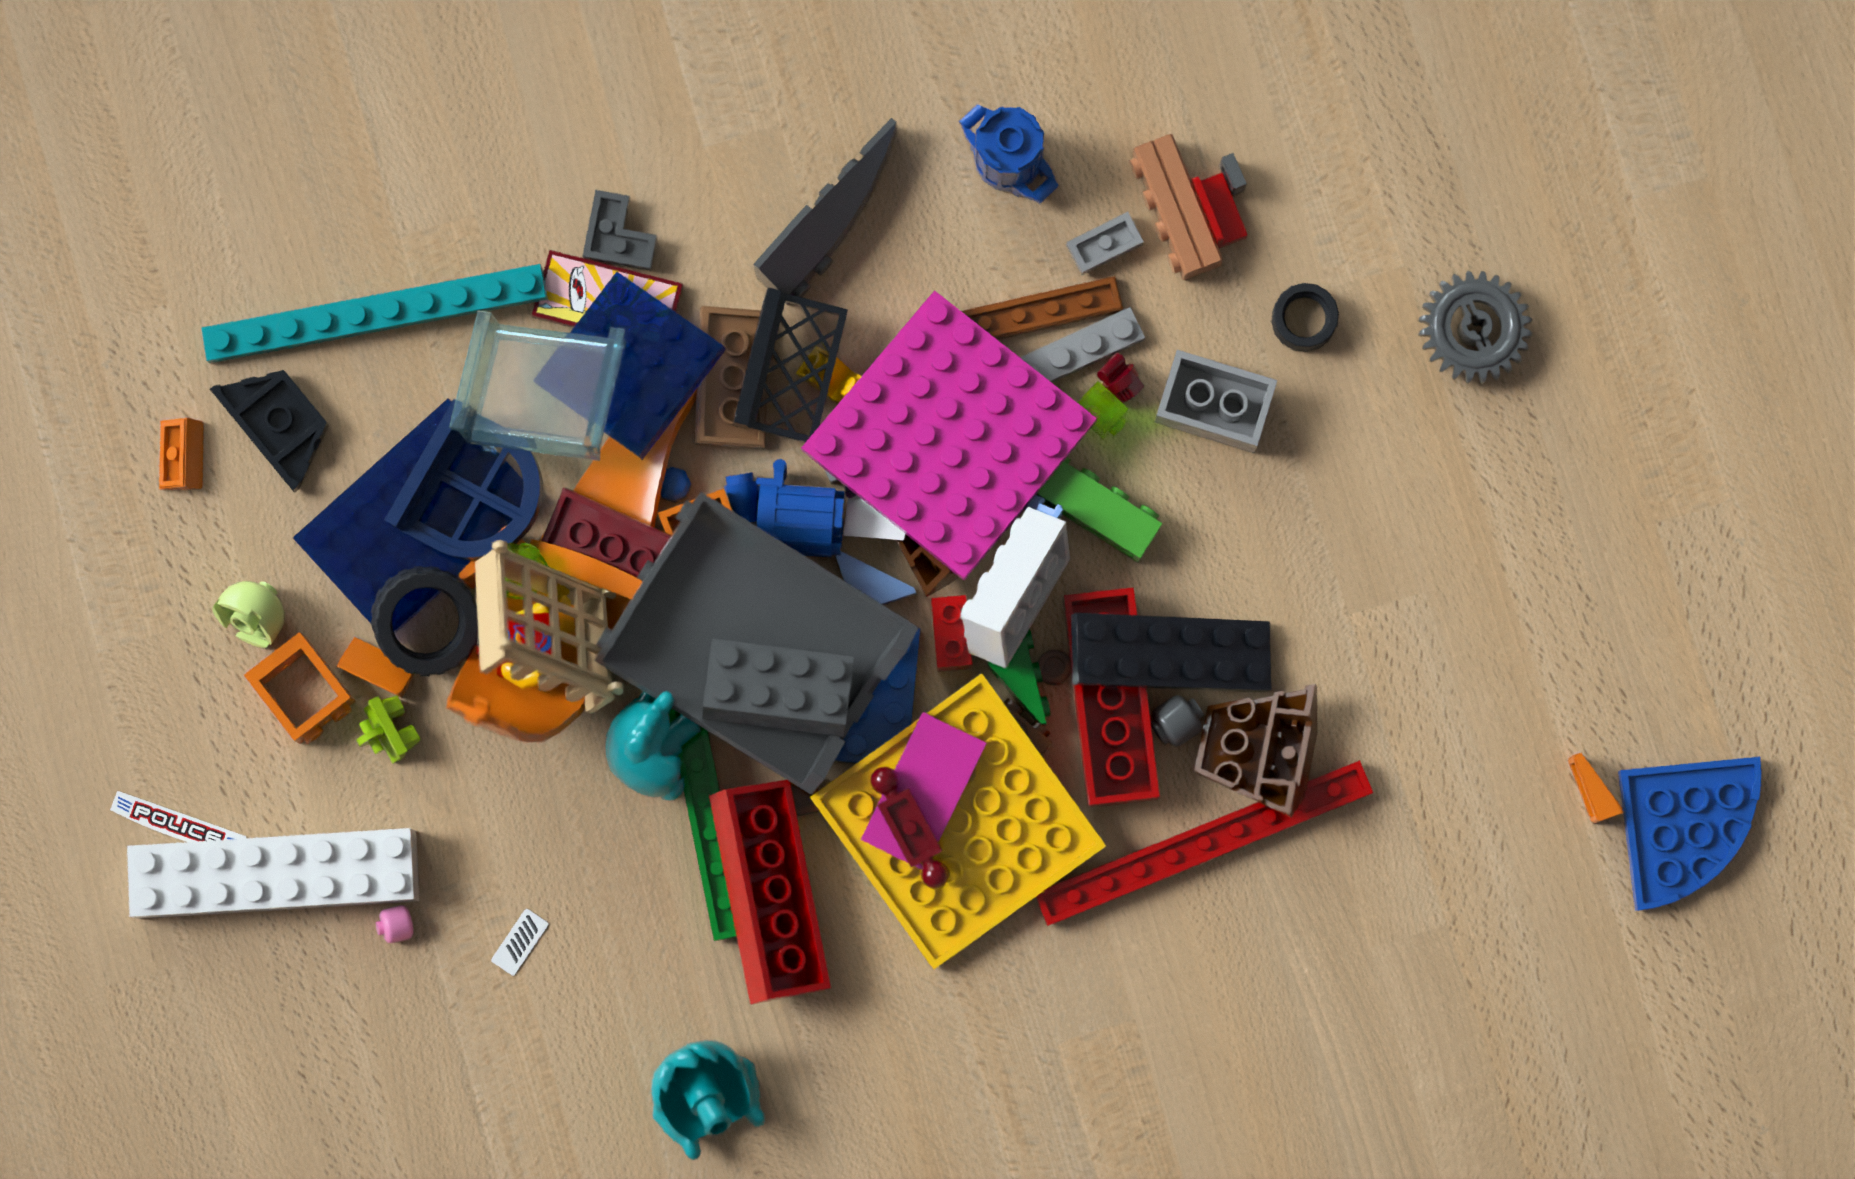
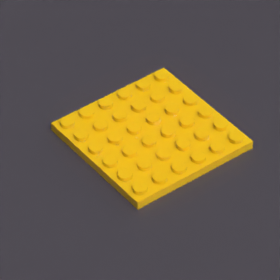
[810,673,1106,970]

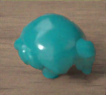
[605,691,701,801]
[651,1040,765,1160]

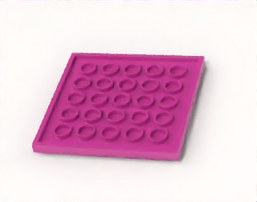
[801,290,1097,580]

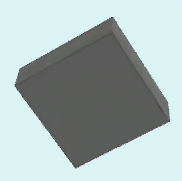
[1219,153,1247,196]

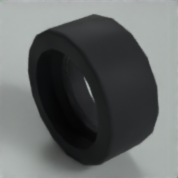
[1271,283,1339,352]

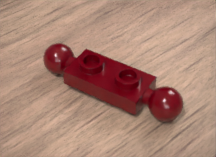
[870,766,950,889]

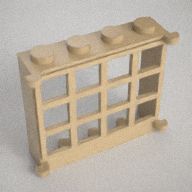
[475,541,623,714]

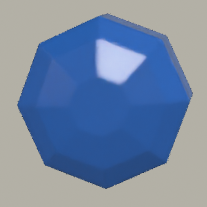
[661,467,692,503]

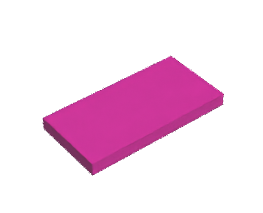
[861,712,986,870]

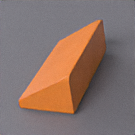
[159,418,204,490]
[336,637,414,698]

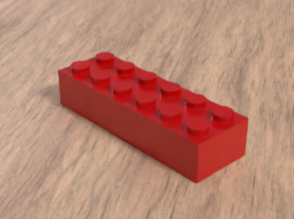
[1062,587,1160,808]
[709,779,831,1005]

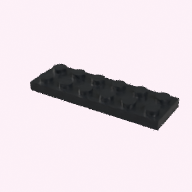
[1071,613,1272,692]

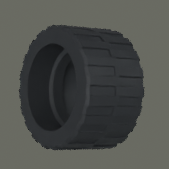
[371,566,479,676]

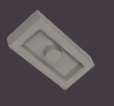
[1066,212,1144,275]

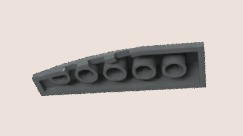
[753,118,897,305]

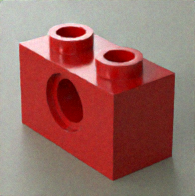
[931,595,972,672]

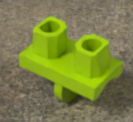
[356,696,420,764]

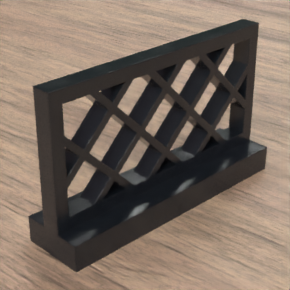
[732,287,848,443]

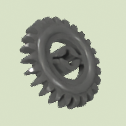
[1418,271,1533,384]

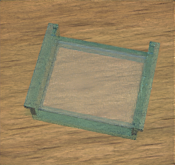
[449,310,626,461]

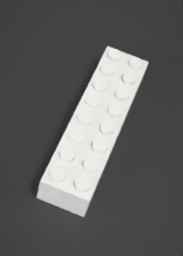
[127,828,419,919]

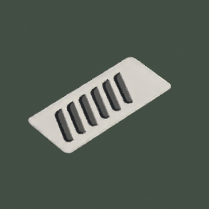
[491,909,548,975]

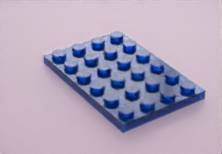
[293,398,524,633]

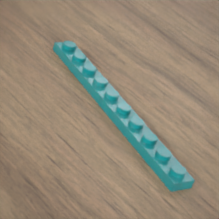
[201,264,548,363]

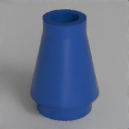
[724,472,758,522]

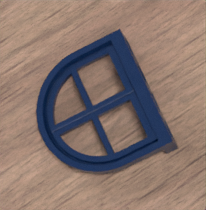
[384,399,543,560]

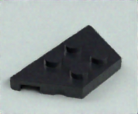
[210,370,329,493]

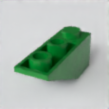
[986,628,1051,726]

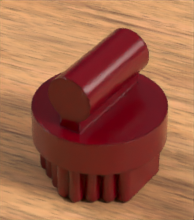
[1097,353,1144,405]

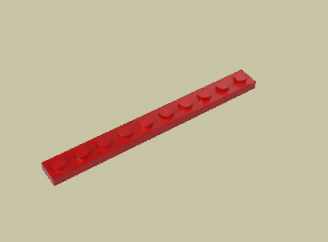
[1035,760,1374,926]

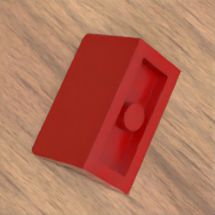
[1191,172,1248,248]

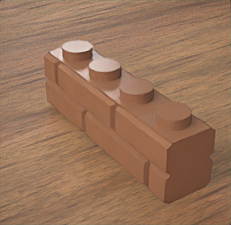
[1129,134,1223,280]

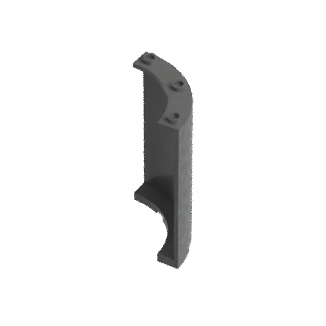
[594,492,919,794]

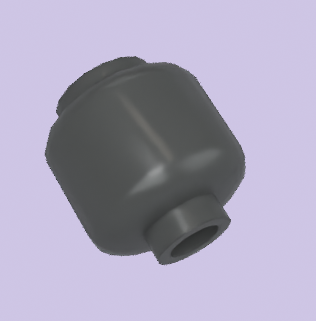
[1151,695,1204,747]

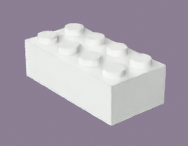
[961,507,1070,668]

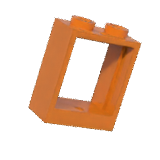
[244,632,355,744]

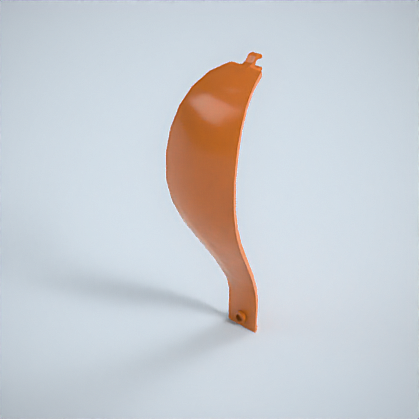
[446,361,697,742]

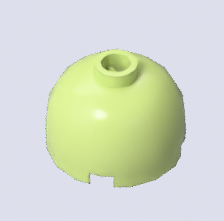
[212,581,285,648]

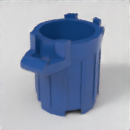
[959,104,1059,204]
[756,459,845,557]

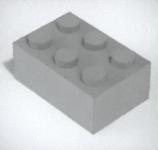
[1154,350,1277,453]

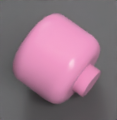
[376,905,413,943]

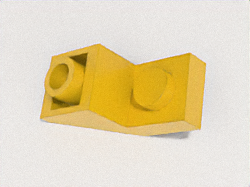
[796,346,861,404]

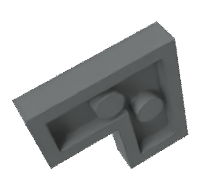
[582,190,658,271]

